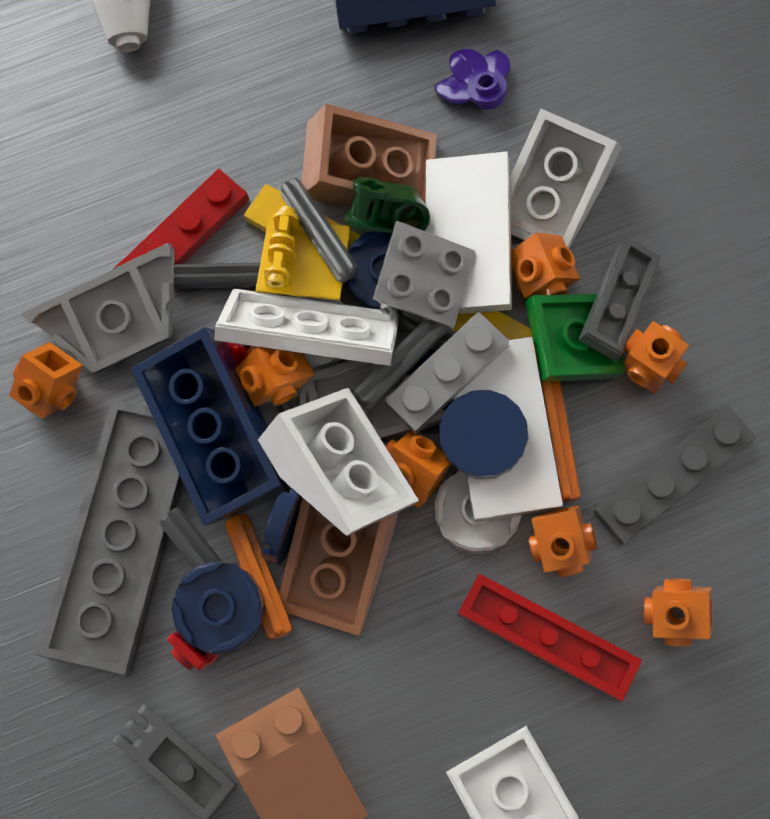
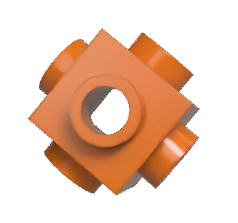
[511,232,580,298]
[624,321,689,394]
[9,342,83,419]
[235,346,315,406]
[386,430,451,509]
[529,505,598,577]
[644,578,713,646]

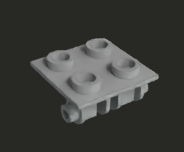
[373,221,475,329]

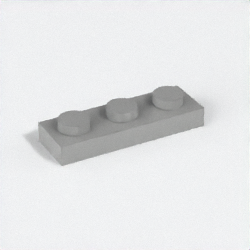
[385,311,510,435]

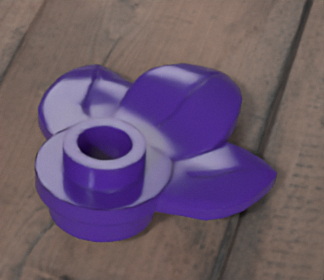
[434,49,511,110]

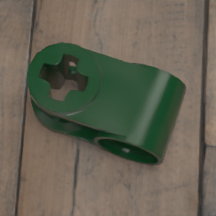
[345,177,430,233]

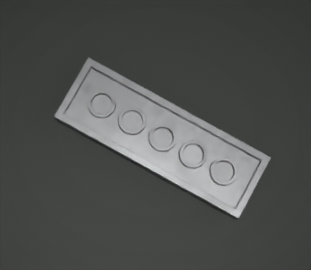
[37,400,182,676]

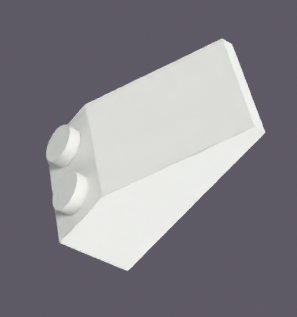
[510,109,622,248]
[258,388,419,536]

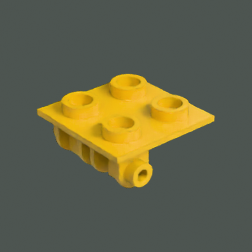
[256,206,351,300]

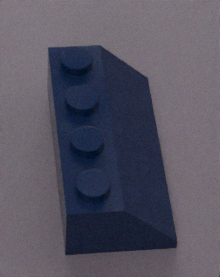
[334,0,496,33]
[130,327,291,526]

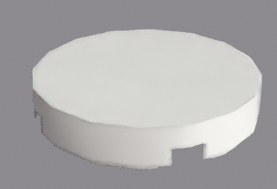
[434,471,522,554]

